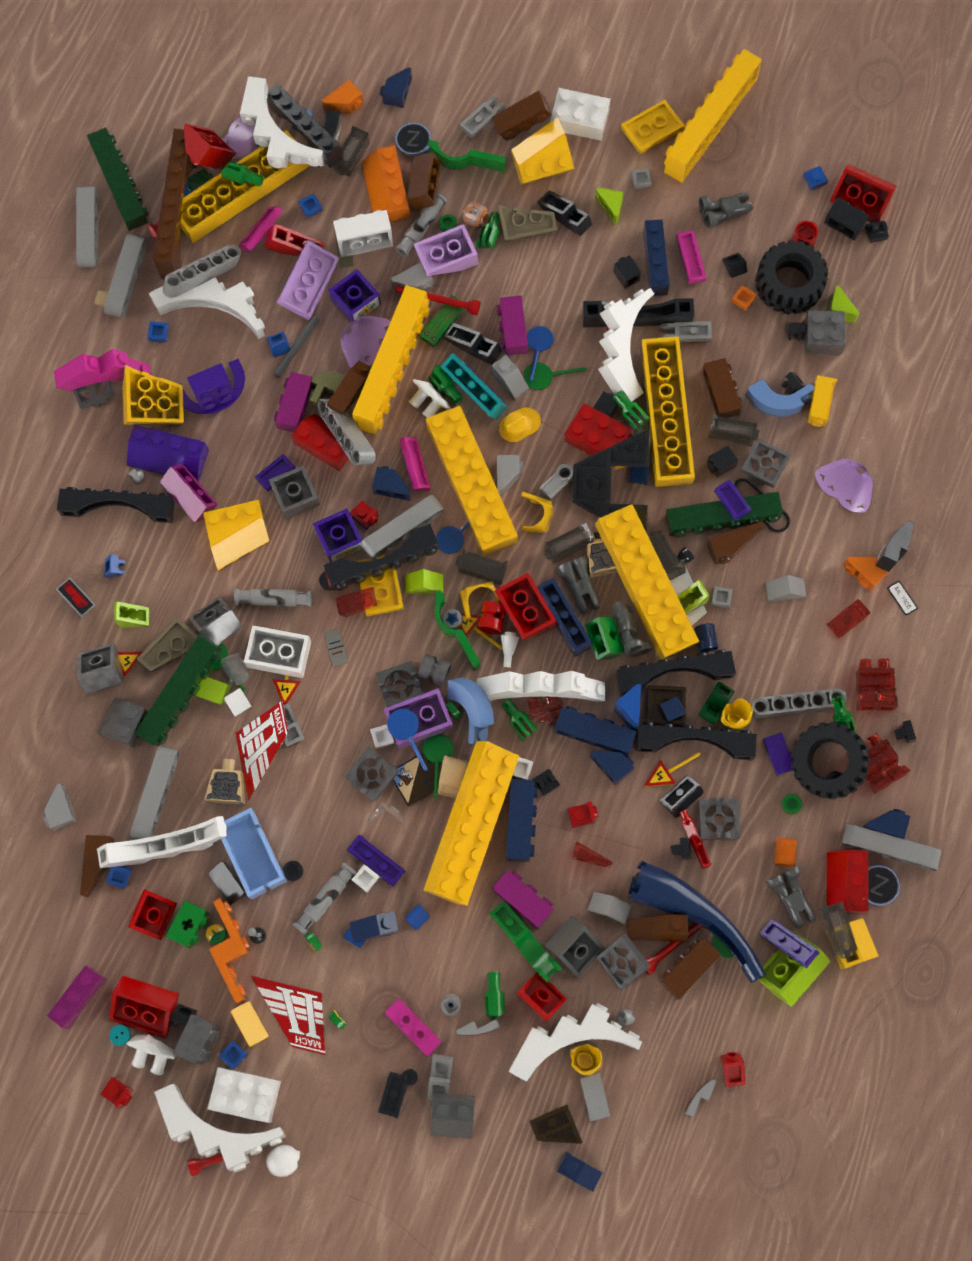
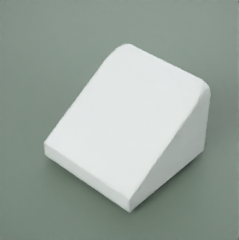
[224,688,252,717]

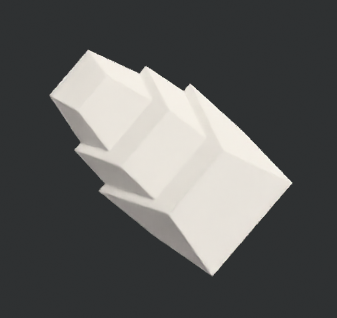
[409,379,451,418]
[127,1035,177,1075]

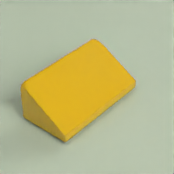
[230,1001,269,1047]

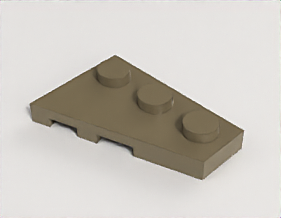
[497,205,558,242]
[137,617,198,673]

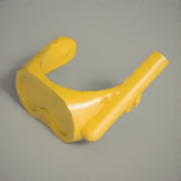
[521,491,553,533]
[460,581,500,620]

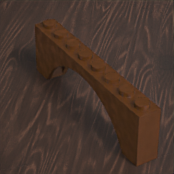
[153,129,197,279]

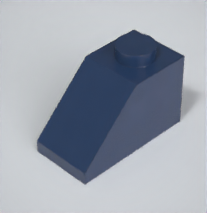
[380,67,412,108]
[372,466,411,501]
[590,751,634,786]
[863,809,910,839]
[349,912,399,943]
[556,1152,603,1192]

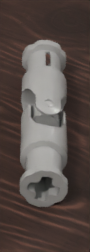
[395,192,447,258]
[234,588,313,607]
[292,862,357,935]

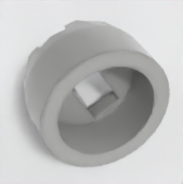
[128,468,144,485]
[618,1009,635,1026]

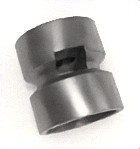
[418,654,452,686]

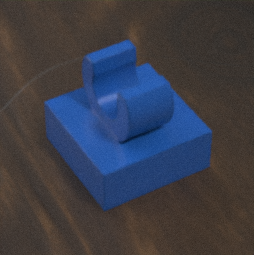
[104,554,126,578]

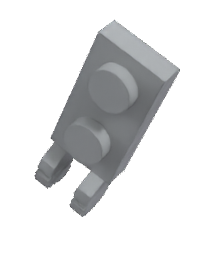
[460,96,506,139]
[660,322,712,342]

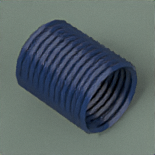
[694,623,719,653]

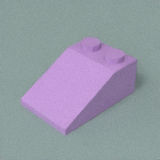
[413,224,478,276]

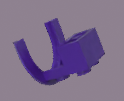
[180,359,245,414]

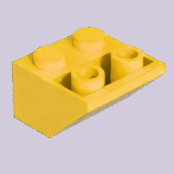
[825,918,878,970]

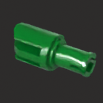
[221,161,264,187]
[476,211,500,249]
[428,365,463,405]
[613,391,650,431]
[831,696,857,733]
[501,698,538,741]
[484,972,505,1020]

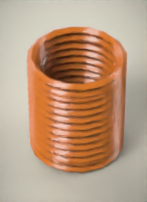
[774,838,798,867]

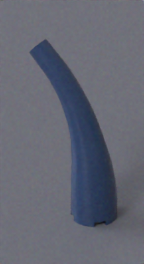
[628,861,766,983]

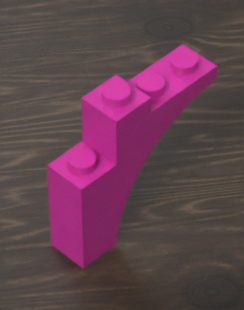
[54,349,151,392]

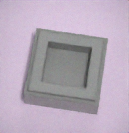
[631,168,652,189]
[710,586,733,609]

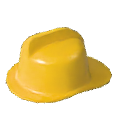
[499,407,541,442]

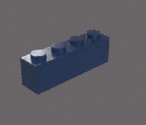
[643,219,669,296]
[537,578,592,657]
[554,706,636,756]
[506,779,538,862]

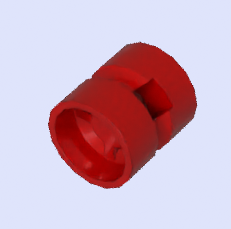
[792,220,819,247]
[477,601,506,635]

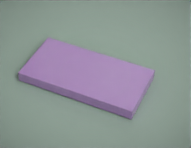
[276,240,339,321]

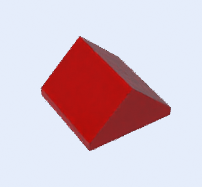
[128,889,177,940]
[517,972,567,1023]

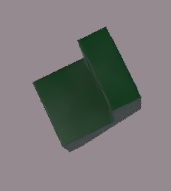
[698,681,735,725]

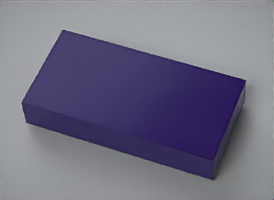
[255,454,296,492]
[714,480,751,521]
[763,732,793,776]

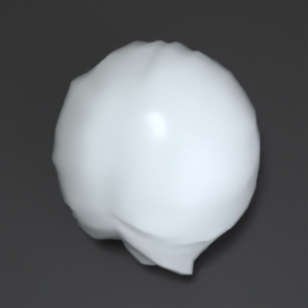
[266,1145,300,1177]

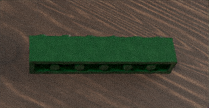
[87,128,149,231]
[666,492,783,537]
[135,635,223,746]

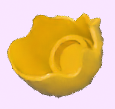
[720,699,753,730]
[570,1044,602,1075]

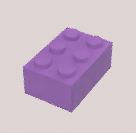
[384,688,453,749]

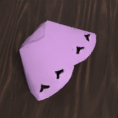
[223,117,261,163]
[340,316,391,368]
[815,459,873,513]

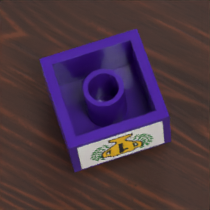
[328,269,381,323]
[313,509,363,562]

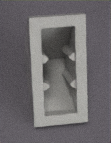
[765,575,806,602]
[587,892,631,925]

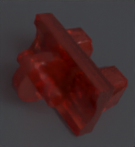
[528,696,563,726]

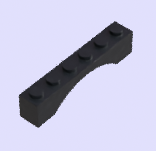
[267,84,344,168]
[582,298,694,328]
[57,487,175,523]
[323,524,439,591]
[616,649,736,696]
[636,722,757,761]

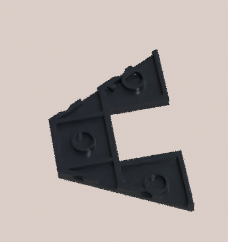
[572,429,651,533]

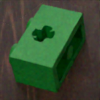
[585,617,625,660]
[165,900,209,949]

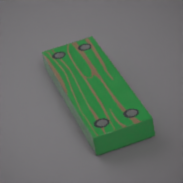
[419,294,464,348]

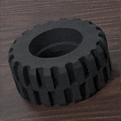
[755,240,829,314]
[791,722,870,799]

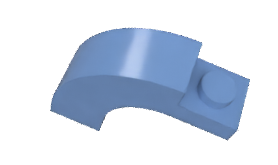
[745,379,815,417]
[447,677,494,745]

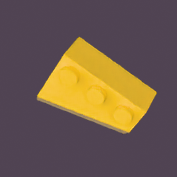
[511,118,574,185]
[123,365,184,426]
[203,500,270,572]

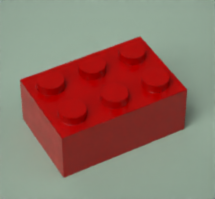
[565,403,633,467]

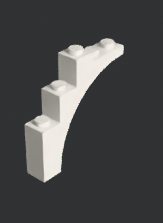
[240,76,325,168]
[149,277,265,339]
[598,288,654,402]
[477,671,606,702]
[97,816,227,868]
[509,1003,642,1082]
[154,1083,286,1172]

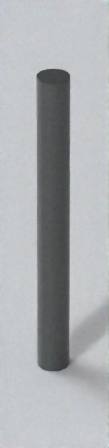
[274,316,319,378]

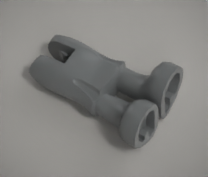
[698,192,754,228]
[555,556,600,614]
[612,602,653,657]
[766,866,816,929]

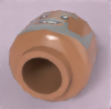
[462,201,489,228]

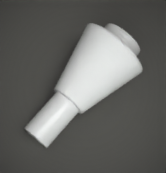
[501,632,520,668]

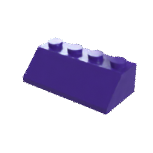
[127,424,209,482]

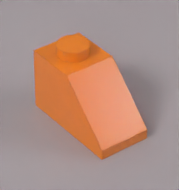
[322,80,364,114]

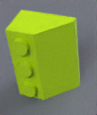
[759,931,831,1007]

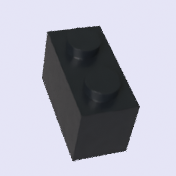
[824,198,869,241]

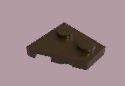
[529,1104,583,1144]

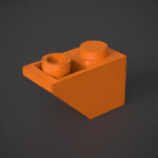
[843,557,888,591]

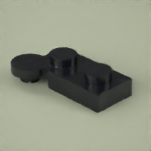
[378,1069,418,1118]

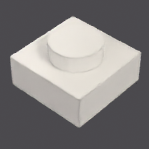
[370,724,395,749]
[512,757,533,780]
[352,864,380,893]

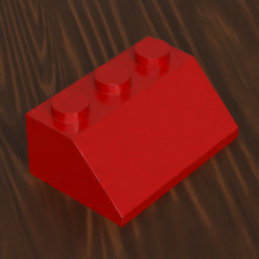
[184,123,236,169]
[830,164,897,222]
[291,413,349,472]
[495,573,557,640]
[826,850,868,914]
[109,975,179,1039]

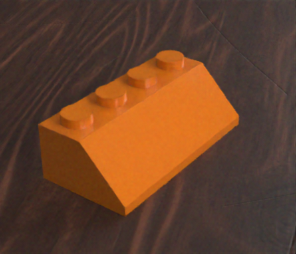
[361,145,410,222]

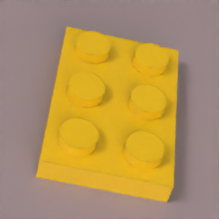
[620,99,685,154]
[358,555,404,617]

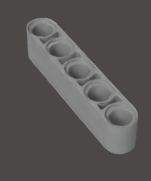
[76,186,98,268]
[104,234,147,318]
[163,245,241,298]
[317,398,376,465]
[360,495,445,560]
[751,689,847,719]
[130,745,180,839]
[842,824,941,871]

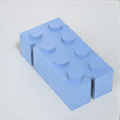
[221,808,288,900]

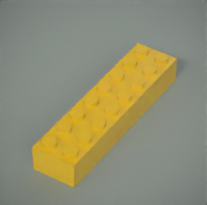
[664,49,762,183]
[180,130,310,243]
[352,285,430,435]
[640,336,695,487]
[426,405,518,557]
[595,504,699,660]
[423,741,519,906]

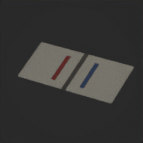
[324,629,348,667]

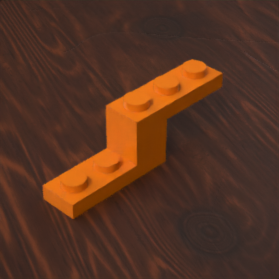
[209,898,250,1004]

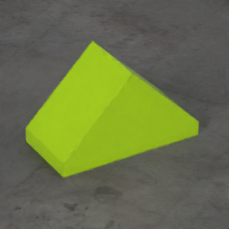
[595,188,624,225]
[829,285,860,323]
[405,569,443,594]
[677,580,710,614]
[114,601,149,628]

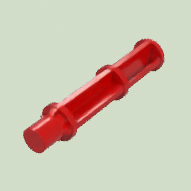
[680,810,712,869]

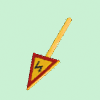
[460,613,503,650]
[117,652,143,677]
[272,675,301,705]
[643,752,701,787]

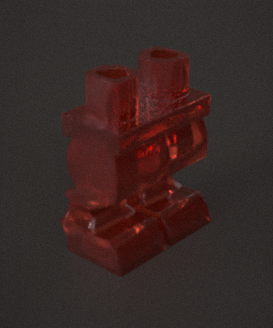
[855,659,898,711]
[865,733,910,794]

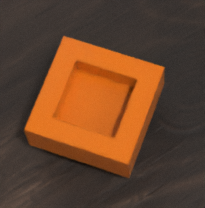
[731,285,757,311]

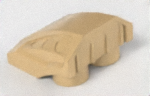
[438,755,469,799]

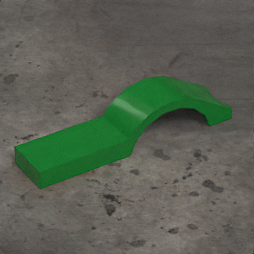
[428,140,506,172]
[435,590,481,671]
[489,900,562,983]

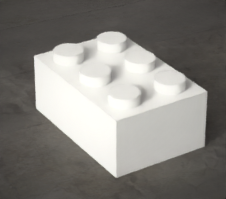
[550,88,610,141]
[333,210,393,257]
[244,625,311,678]
[208,1068,281,1123]

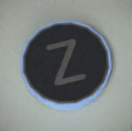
[396,123,431,157]
[868,865,900,906]

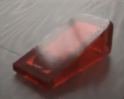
[336,587,377,617]
[827,599,871,639]
[572,841,613,868]

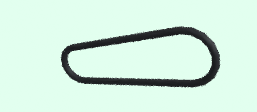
[734,478,790,532]

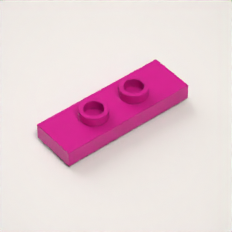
[239,206,283,251]
[676,230,706,284]
[399,437,431,491]
[385,998,442,1057]

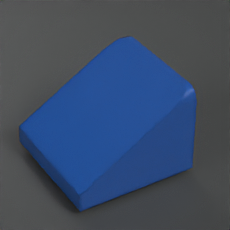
[267,332,290,357]
[405,904,430,930]

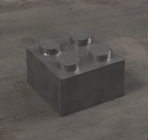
[804,310,845,355]
[269,465,320,520]
[173,1015,220,1064]

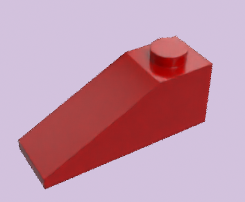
[264,224,325,256]

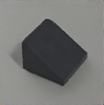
[722,253,747,278]

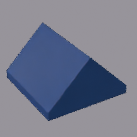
[614,684,641,731]

